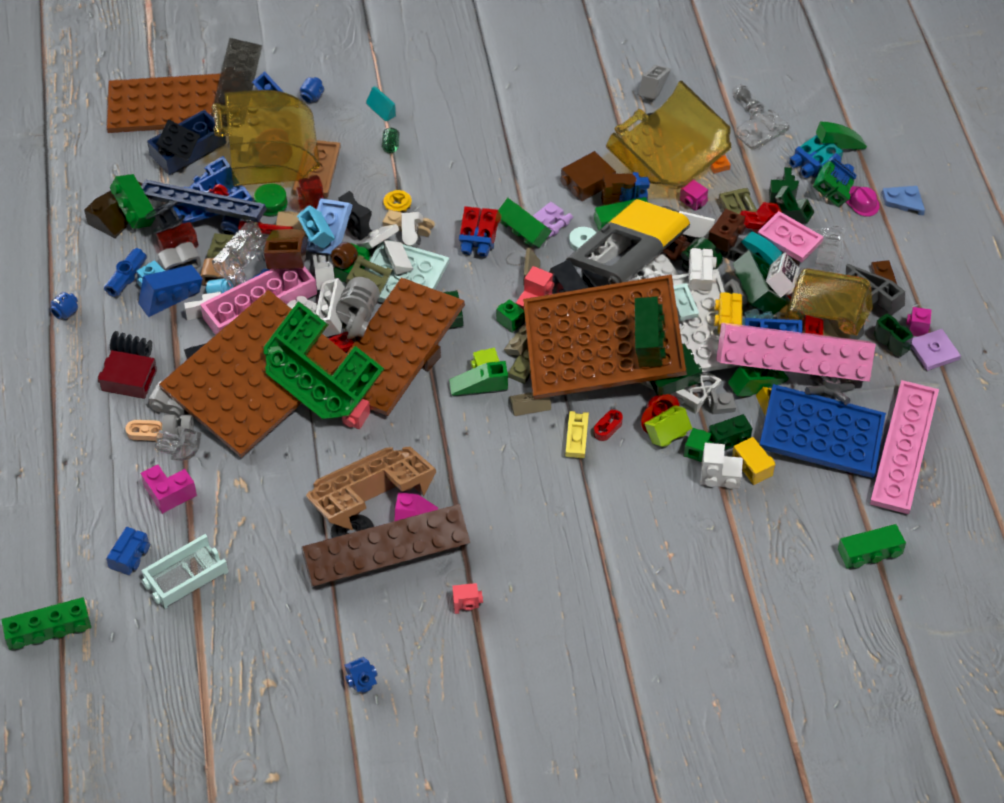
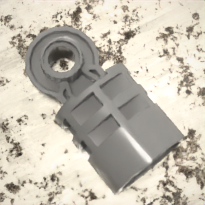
[336,277,380,339]

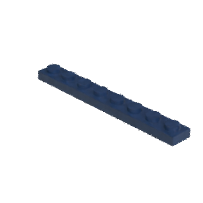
[141,180,267,222]

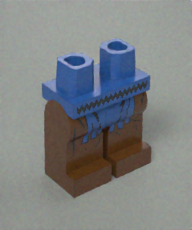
[601,172,650,206]

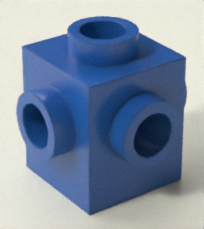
[344,656,378,692]

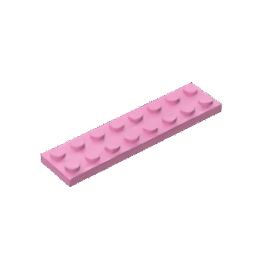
[870,380,939,514]

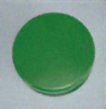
[254,183,288,217]

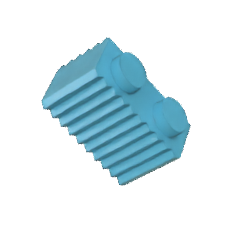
[297,205,335,248]

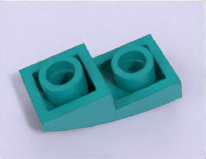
[741,231,782,265]

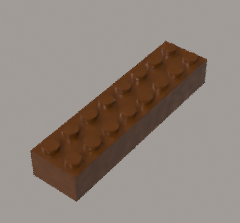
[301,504,470,587]

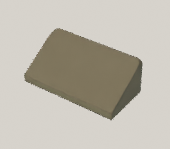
[523,248,540,286]
[509,392,551,416]

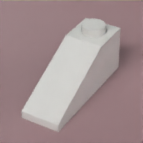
[312,252,334,290]

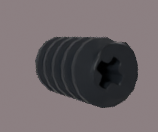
[110,331,152,357]

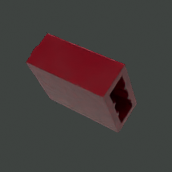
[98,350,157,399]

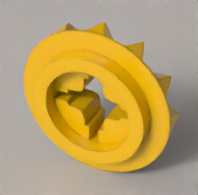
[383,190,412,212]

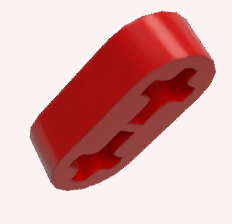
[594,410,623,441]

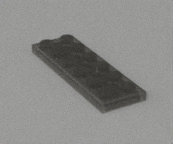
[211,38,262,128]

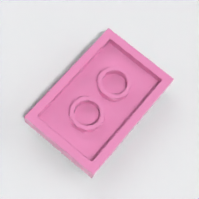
[757,211,824,262]

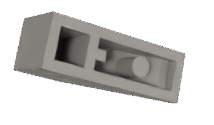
[638,65,671,100]

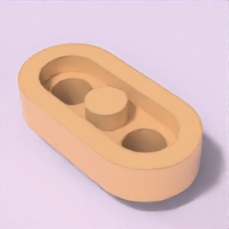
[125,420,163,441]

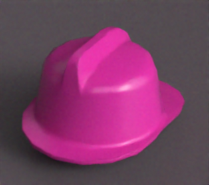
[846,186,880,217]

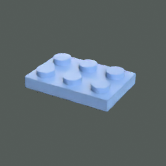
[306,198,353,255]

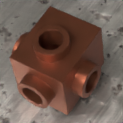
[662,235,690,261]

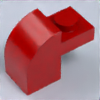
[740,202,782,233]

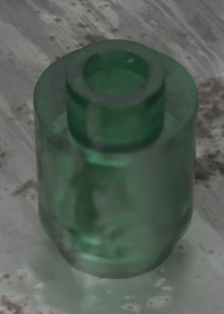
[382,128,400,154]

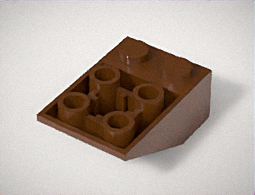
[264,229,308,269]

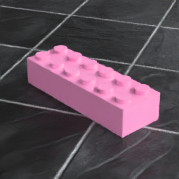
[200,266,317,335]

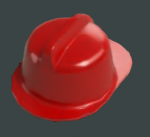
[641,394,679,434]

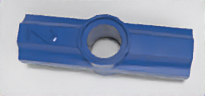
[104,248,147,297]

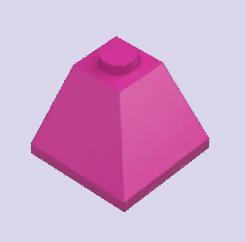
[394,492,438,521]

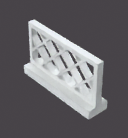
[640,372,722,414]

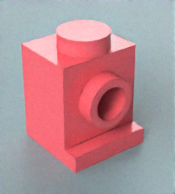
[452,583,483,614]

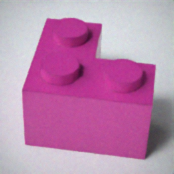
[140,464,197,514]

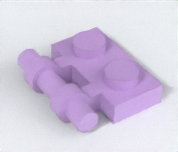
[533,202,573,238]

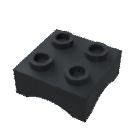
[338,191,372,240]

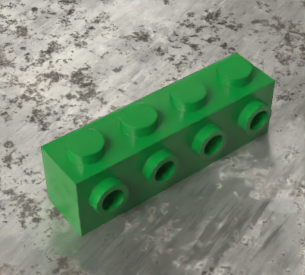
[1,597,92,650]

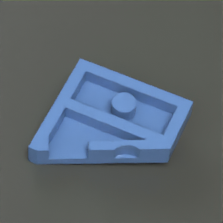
[882,186,925,215]

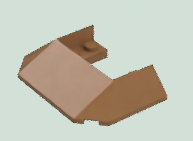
[306,447,436,530]

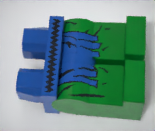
[813,153,857,207]

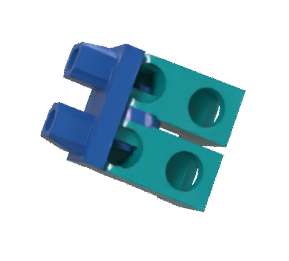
[789,135,843,178]

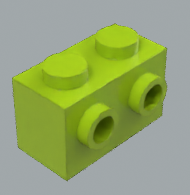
[644,405,692,447]

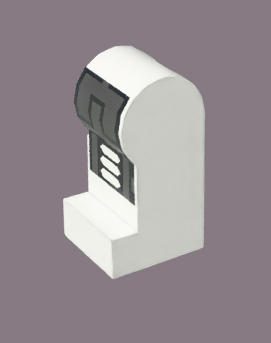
[401,212,423,248]

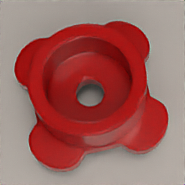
[209,184,229,196]

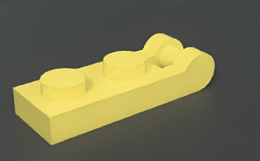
[565,411,589,458]

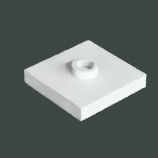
[355,224,399,249]

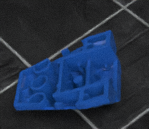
[173,156,253,225]

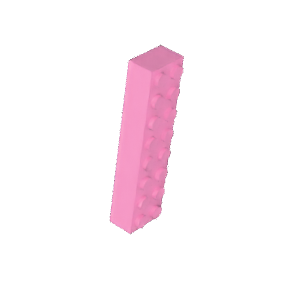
[716,323,876,382]

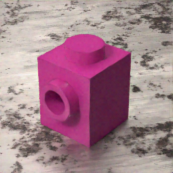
[680,179,708,211]
[906,307,932,337]

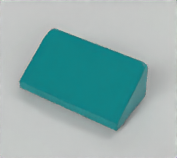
[366,86,396,121]

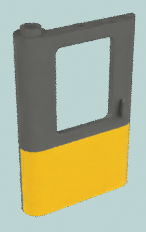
[566,199,690,284]

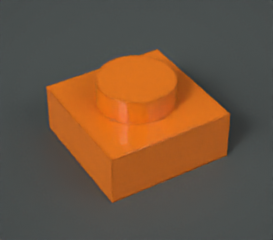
[707,153,731,174]

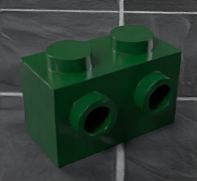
[708,414,753,451]

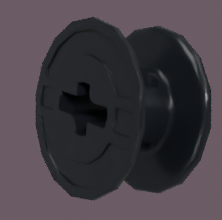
[145,200,185,234]

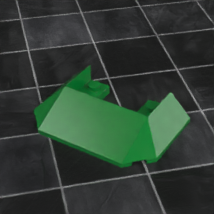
[264,301,385,419]

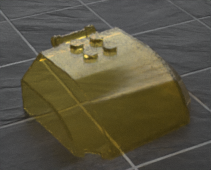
[605,80,732,189]
[212,90,320,186]

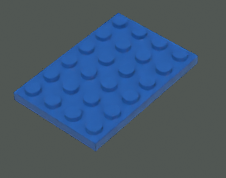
[759,384,886,478]

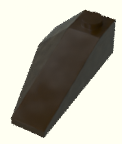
[84,181,143,238]

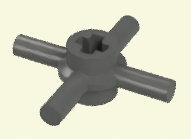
[805,374,855,405]

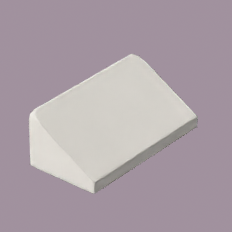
[679,211,715,239]
[384,241,413,275]

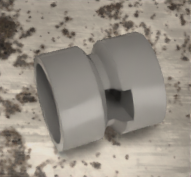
[162,414,194,440]

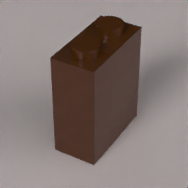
[560,151,616,201]

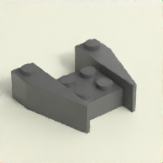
[816,264,905,340]

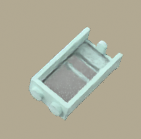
[142,534,228,609]

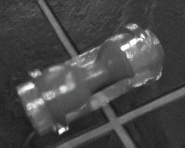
[732,84,764,118]

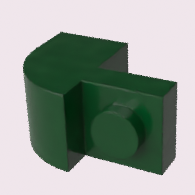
[769,167,799,205]
[775,186,814,224]

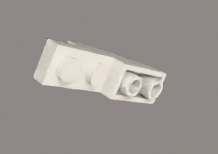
[586,233,632,264]

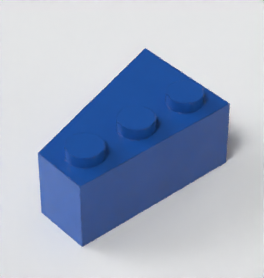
[138,265,203,317]

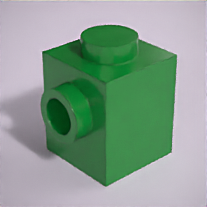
[496,299,525,333]
[684,428,713,462]

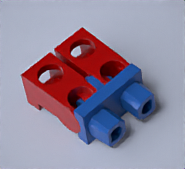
[459,206,501,257]

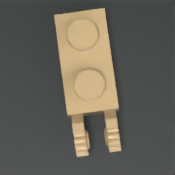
[383,209,435,237]

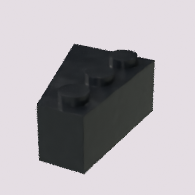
[549,259,587,294]

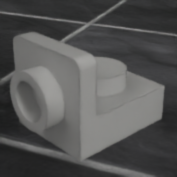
[707,388,736,414]

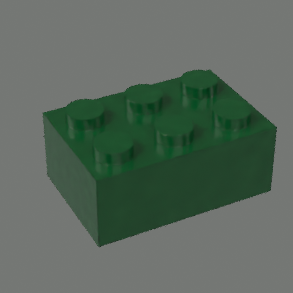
[732,250,789,316]
[635,296,666,368]

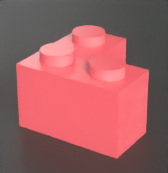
[516,266,554,310]

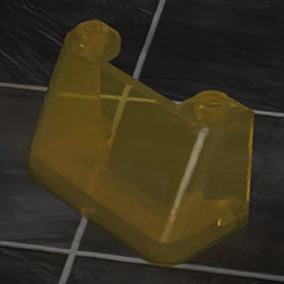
[785,269,873,336]

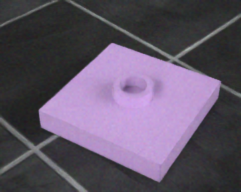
[911,329,961,371]

